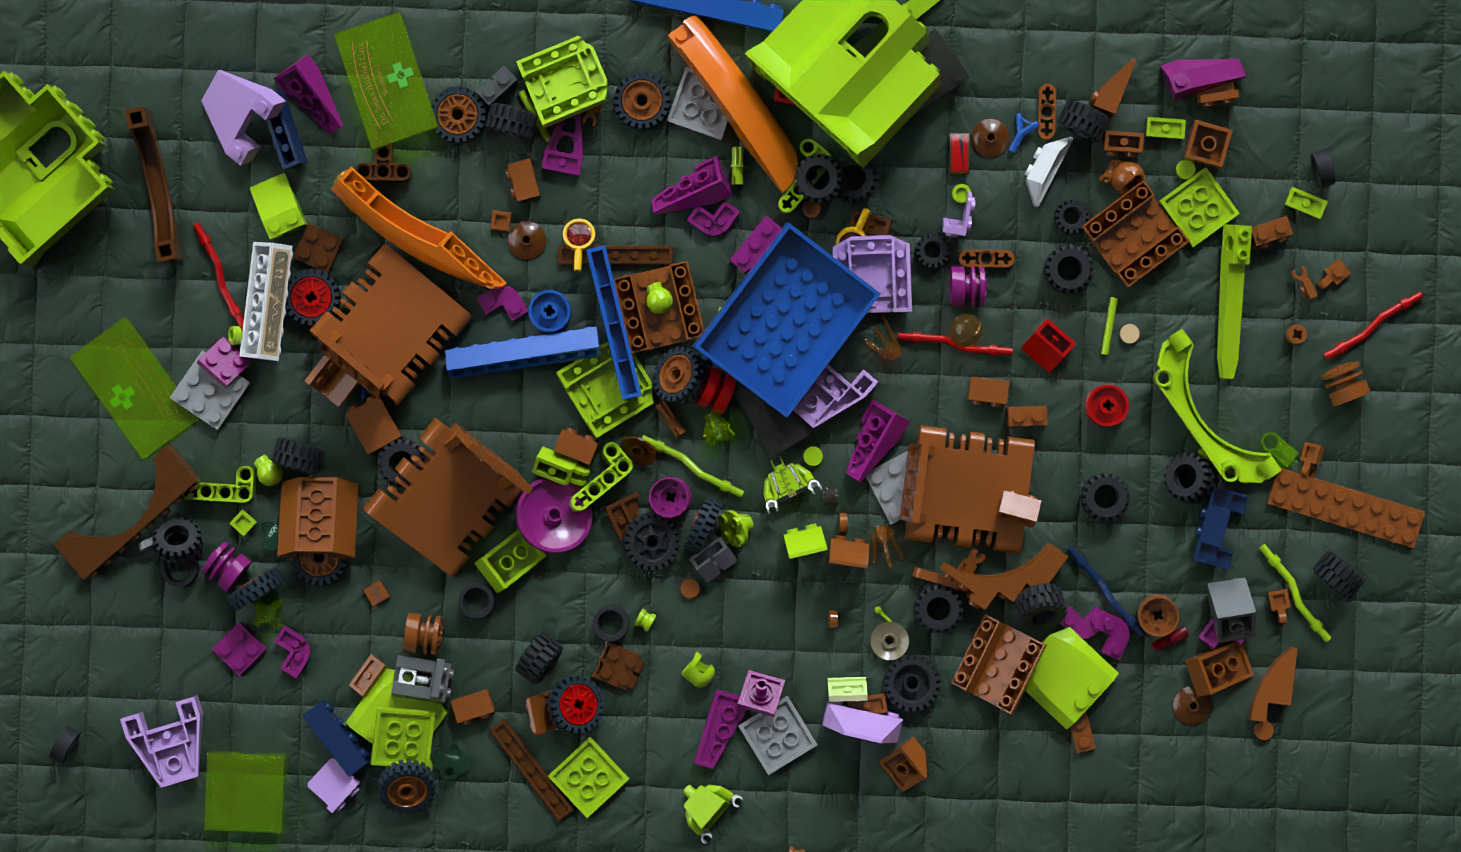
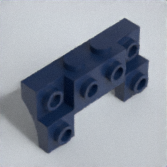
[1192,487,1249,570]

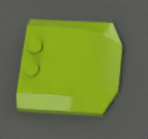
[516,36,608,128]
[556,341,653,438]
[1025,627,1119,729]
[345,668,447,744]

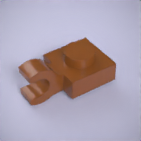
[1316,258,1351,289]
[1291,266,1318,300]
[1300,442,1325,478]
[957,548,986,574]
[1267,589,1291,624]

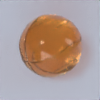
[949,313,982,347]

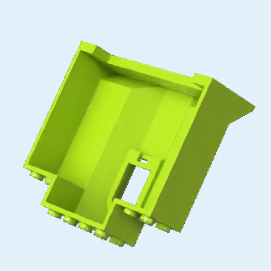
[745,0,942,168]
[0,71,115,267]

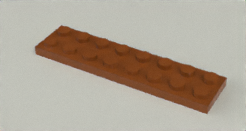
[1266,468,1425,548]

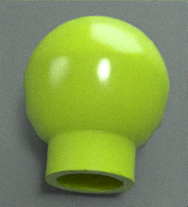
[646,282,673,314]
[253,455,283,486]

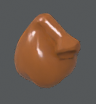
[1099,159,1145,195]

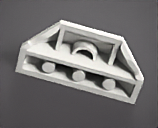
[1024,136,1074,208]

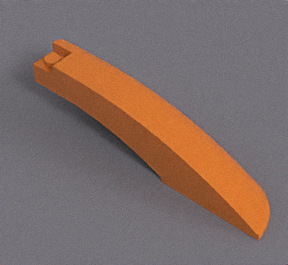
[668,15,798,194]
[330,166,507,289]

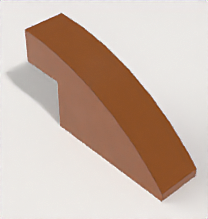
[1248,647,1298,722]

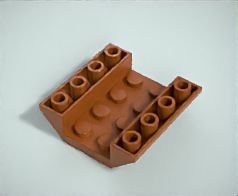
[1082,180,1189,287]
[613,261,704,354]
[277,477,359,558]
[951,615,1047,715]

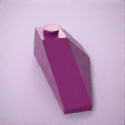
[273,54,343,134]
[1160,59,1246,101]
[651,156,732,215]
[846,399,910,482]

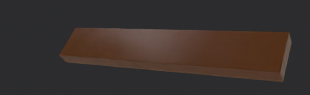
[558,245,673,265]
[489,718,574,821]

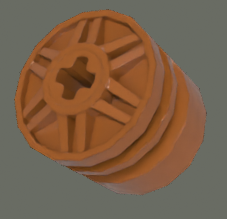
[1321,361,1371,406]
[1137,594,1179,637]
[403,613,443,656]

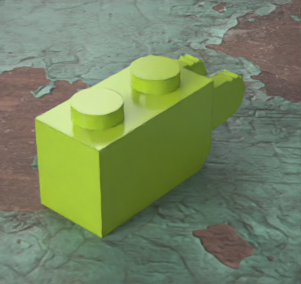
[532,447,590,486]

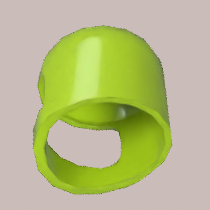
[681,651,715,688]

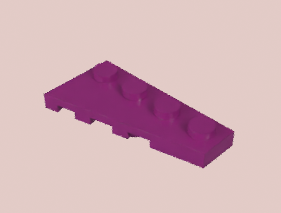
[694,689,747,769]

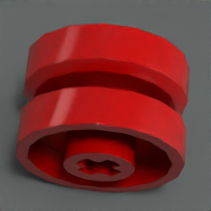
[695,366,737,414]
[1084,384,1129,427]

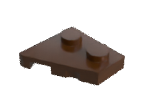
[604,491,639,542]

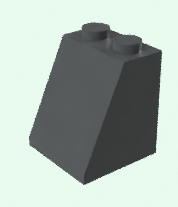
[1207,577,1256,643]

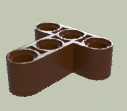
[355,125,413,182]

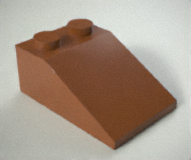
[1088,59,1136,118]
[827,535,869,568]
[1185,642,1254,697]

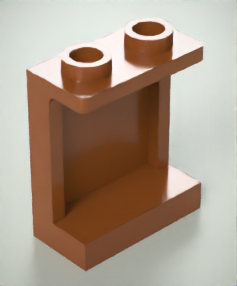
[346,395,403,455]

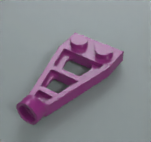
[542,113,583,176]

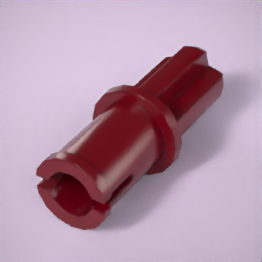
[1151,626,1189,652]

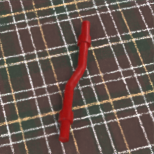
[192,222,244,330]
[1323,292,1423,360]
[898,332,1013,356]

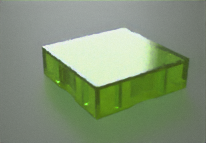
[204,751,288,833]

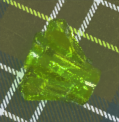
[703,412,735,446]
[253,598,284,629]

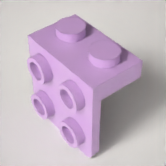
[942,192,975,237]
[308,758,360,813]

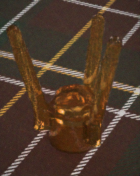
[864,313,902,361]
[871,524,904,568]

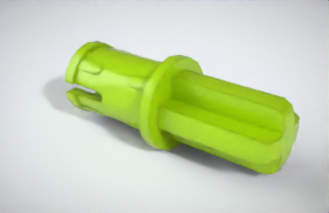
[730,146,745,184]

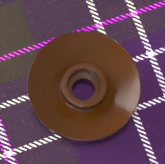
[971,119,1010,157]
[508,221,546,260]
[620,436,656,466]
[1173,686,1211,724]

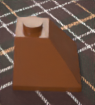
[879,736,927,792]

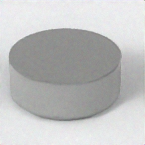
[138,537,154,552]

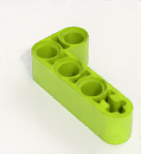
[778,138,832,214]
[569,442,633,512]
[183,466,256,503]

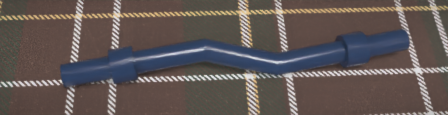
[1066,545,1146,637]

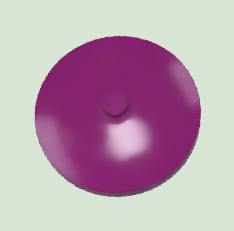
[515,478,592,554]

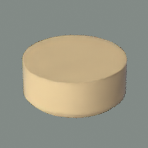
[1119,324,1139,343]

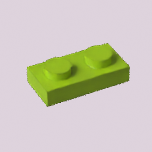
[1145,117,1186,140]
[1284,187,1328,220]

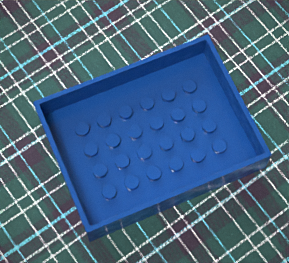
[692,223,881,418]

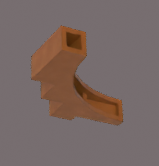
[940,543,1068,610]

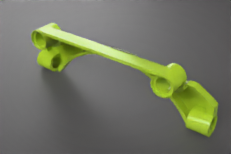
[1153,328,1282,483]

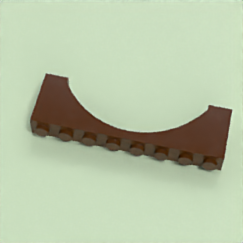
[125,106,185,265]
[54,444,201,580]

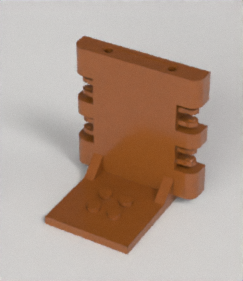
[309,244,473,406]
[363,417,533,578]
[900,425,1035,554]

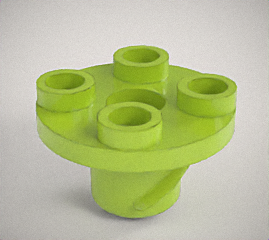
[718,510,754,547]

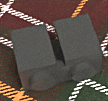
[476,66,518,107]
[689,537,738,583]

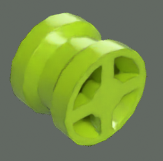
[634,608,656,632]

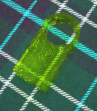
[1260,432,1299,467]

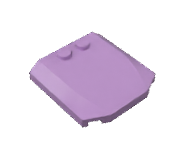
[832,235,912,313]

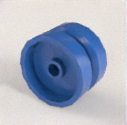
[529,290,572,333]

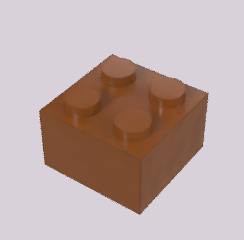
[1182,120,1233,169]

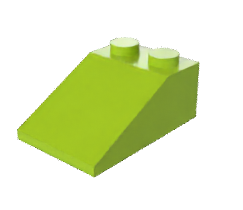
[250,172,307,240]
[783,523,828,559]
[474,529,546,593]

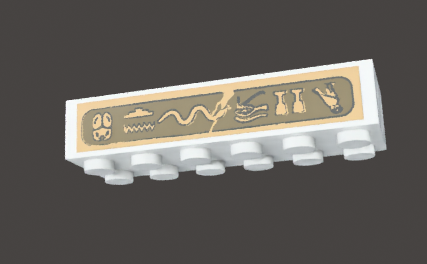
[239,242,293,361]

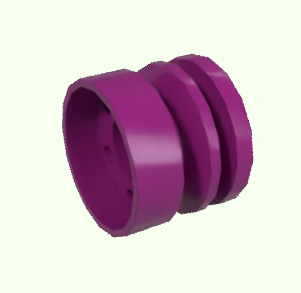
[949,267,987,307]
[649,477,692,517]
[201,541,252,593]

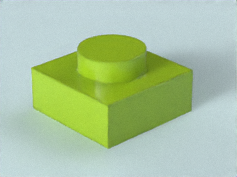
[229,509,257,536]

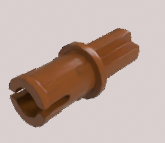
[656,400,686,438]

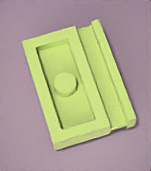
[828,677,868,702]

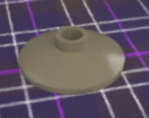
[871,622,909,660]

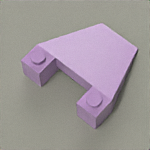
[201,70,286,166]
[793,364,878,428]
[120,695,203,788]
[822,701,903,743]

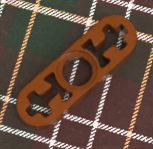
[1037,84,1056,140]
[958,250,1015,268]
[912,567,965,592]

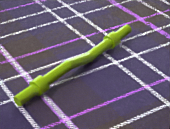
[642,435,744,498]
[1259,544,1332,642]

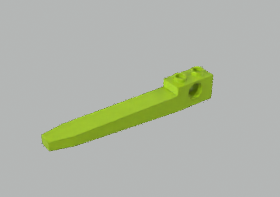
[1217,224,1252,379]

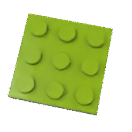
[1159,167,1240,248]
[370,707,435,767]
[548,736,629,818]

